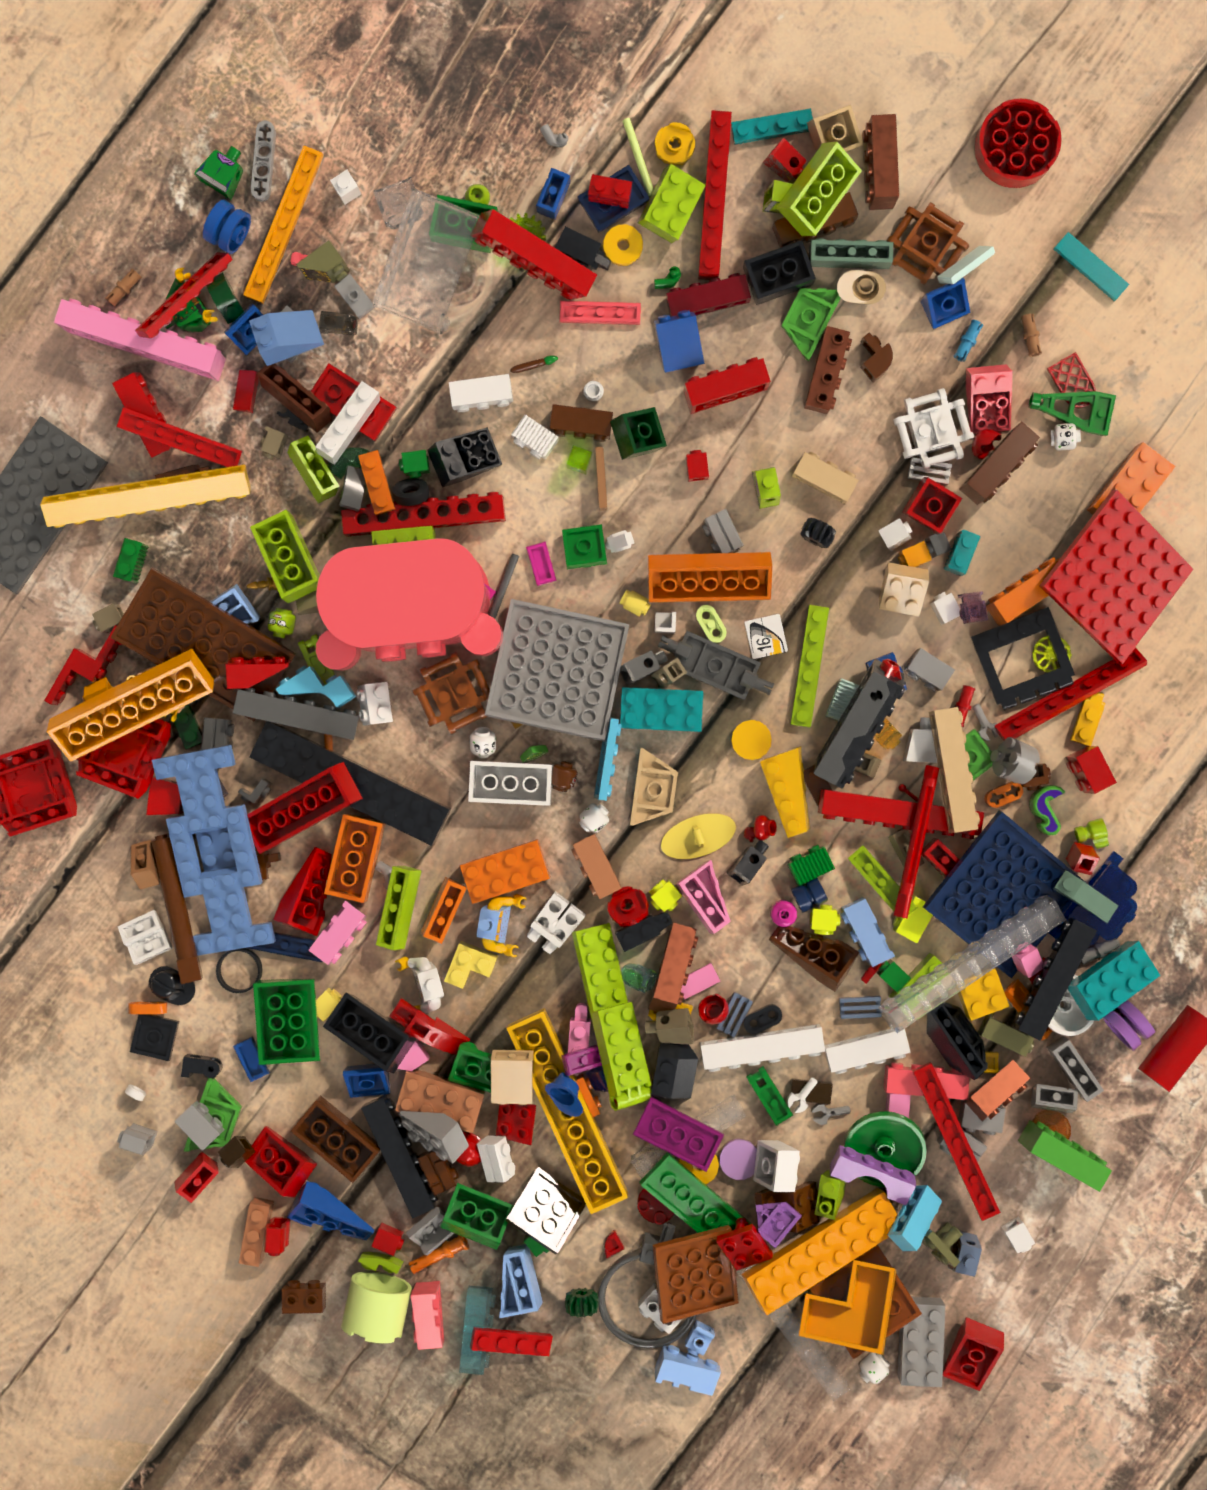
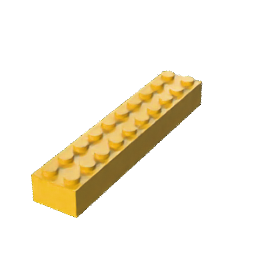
[506,1008,628,1214]

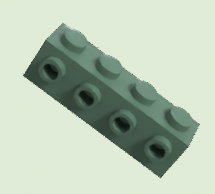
[809,238,894,269]

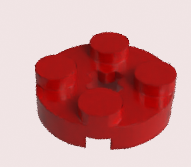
[607,886,649,927]

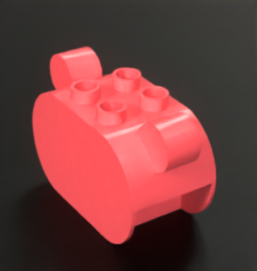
[316,539,503,671]

